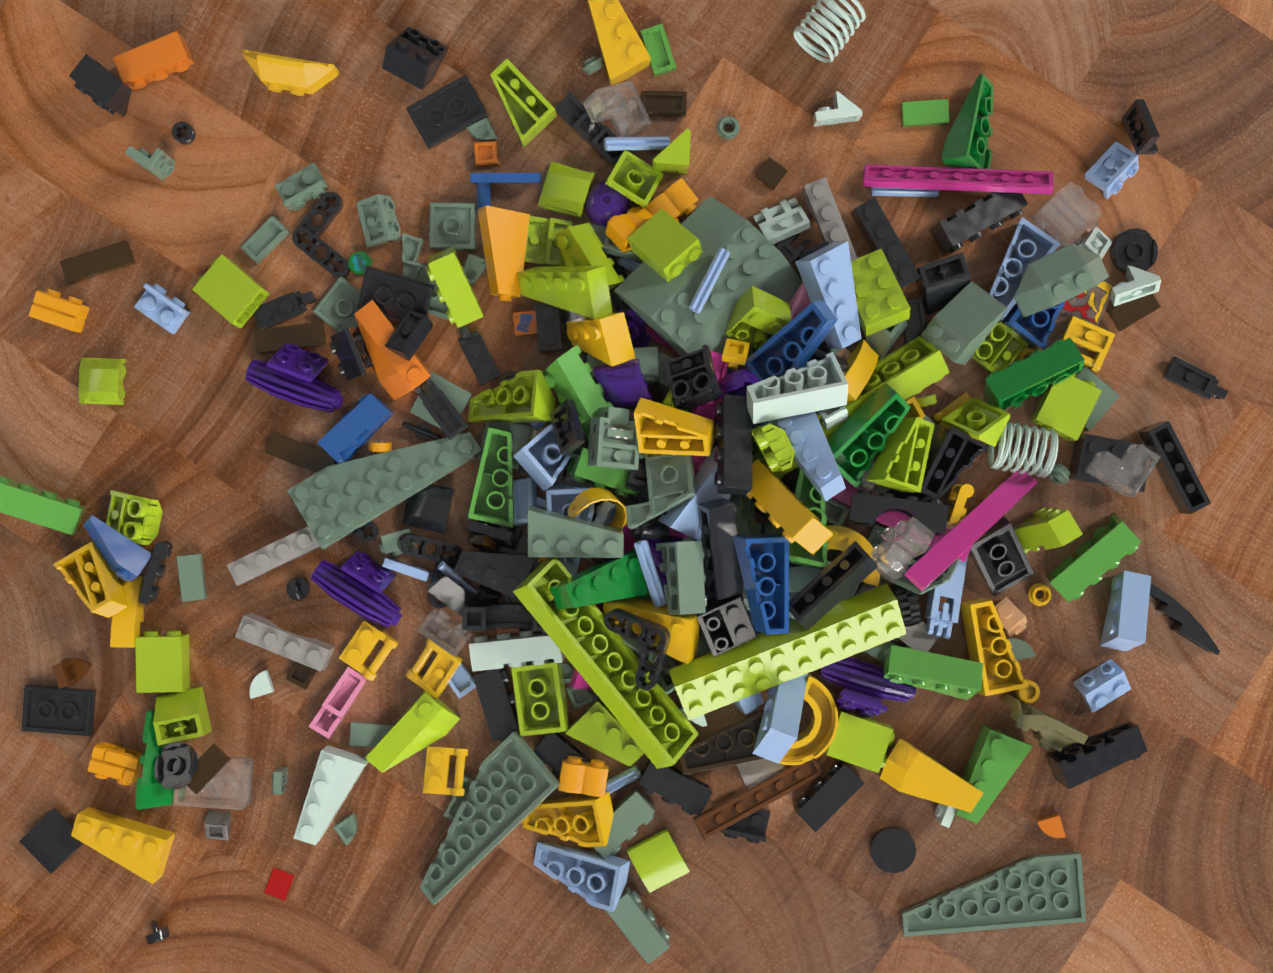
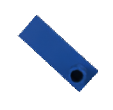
[470,173,541,211]

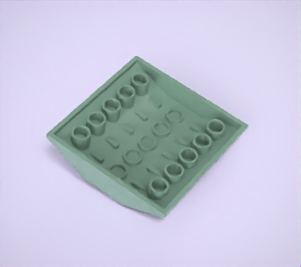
[614,196,803,375]

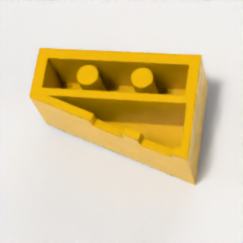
[634,398,715,456]

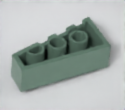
[528,505,624,558]

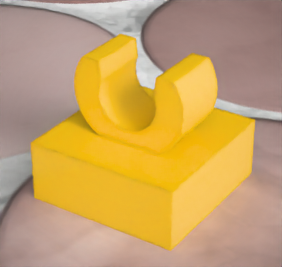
[722,338,750,370]

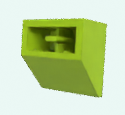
[725,286,792,349]
[153,686,212,746]

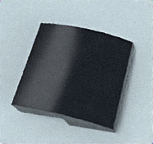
[19,808,84,874]

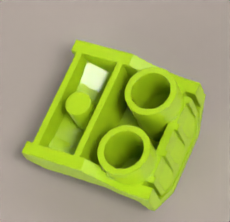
[538,162,595,218]
[971,320,1029,373]
[78,358,126,405]
[752,424,795,473]
[106,490,163,545]

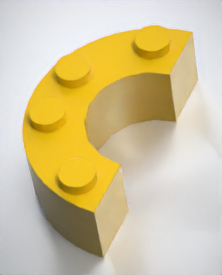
[826,525,881,587]
[779,673,838,765]

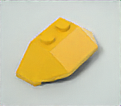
[242,49,339,96]

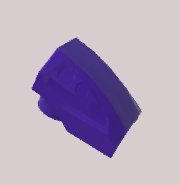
[594,359,653,408]

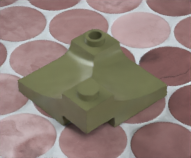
[1001,693,1088,752]

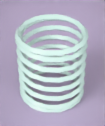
[793,0,866,63]
[987,421,1058,478]

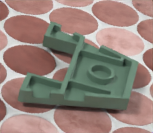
[402,233,486,320]
[626,453,696,529]

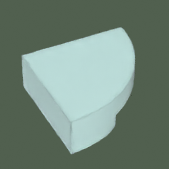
[250,669,274,699]

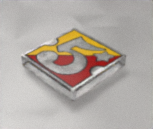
[1060,279,1116,326]

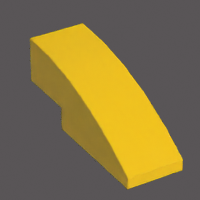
[843,339,879,402]
[110,576,144,648]

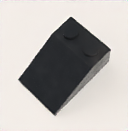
[535,304,585,353]
[329,327,375,380]
[969,516,1034,596]

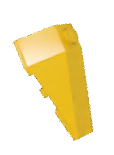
[880,739,983,813]
[522,792,614,847]

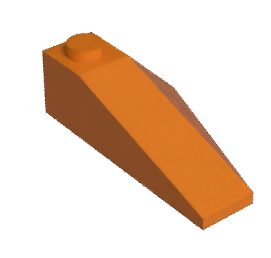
[354,299,431,400]

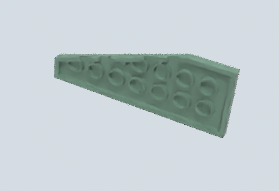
[287,432,483,550]
[420,731,560,905]
[901,851,1086,937]

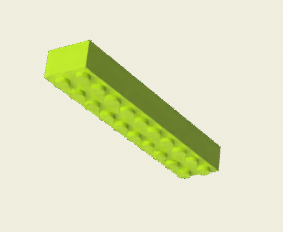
[752,336,950,479]
[513,557,699,769]
[669,583,907,720]

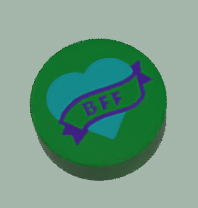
[348,251,373,276]

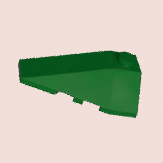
[941,73,994,169]
[136,708,183,810]

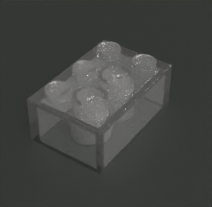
[173,754,253,810]

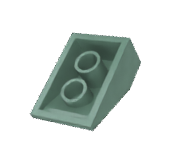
[921,281,1008,365]

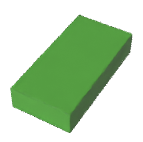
[640,24,676,77]
[901,99,949,127]

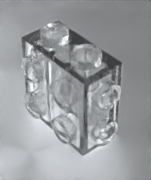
[1031,181,1103,248]

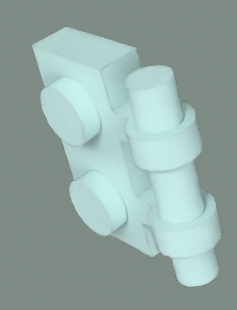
[753,198,811,244]

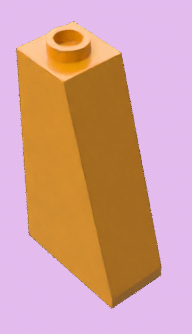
[478,206,530,302]

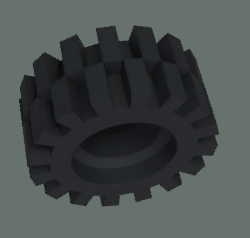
[891,585,921,625]

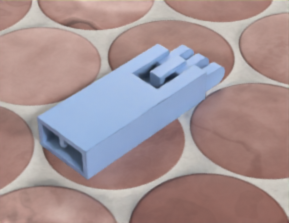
[925,556,968,639]

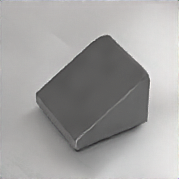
[204,810,231,840]

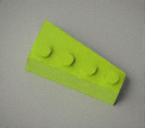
[518,266,612,319]

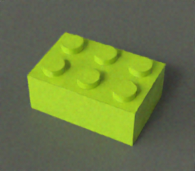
[851,249,910,337]
[511,659,570,736]

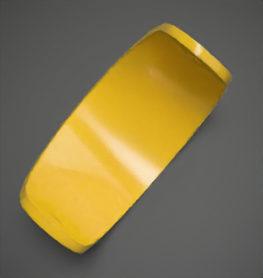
[568,487,627,529]

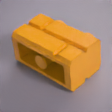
[29,288,89,333]
[88,741,143,785]

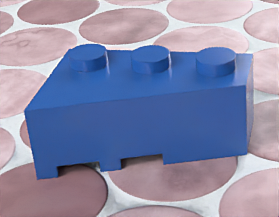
[317,393,394,462]

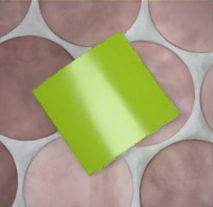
[524,216,573,266]
[627,829,690,893]

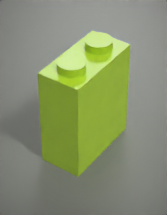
[627,208,703,282]
[192,254,270,328]
[1030,374,1102,442]
[135,630,190,693]
[825,709,895,773]

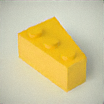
[566,312,636,366]
[53,542,128,618]

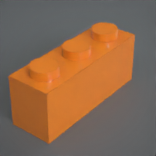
[113,31,195,90]

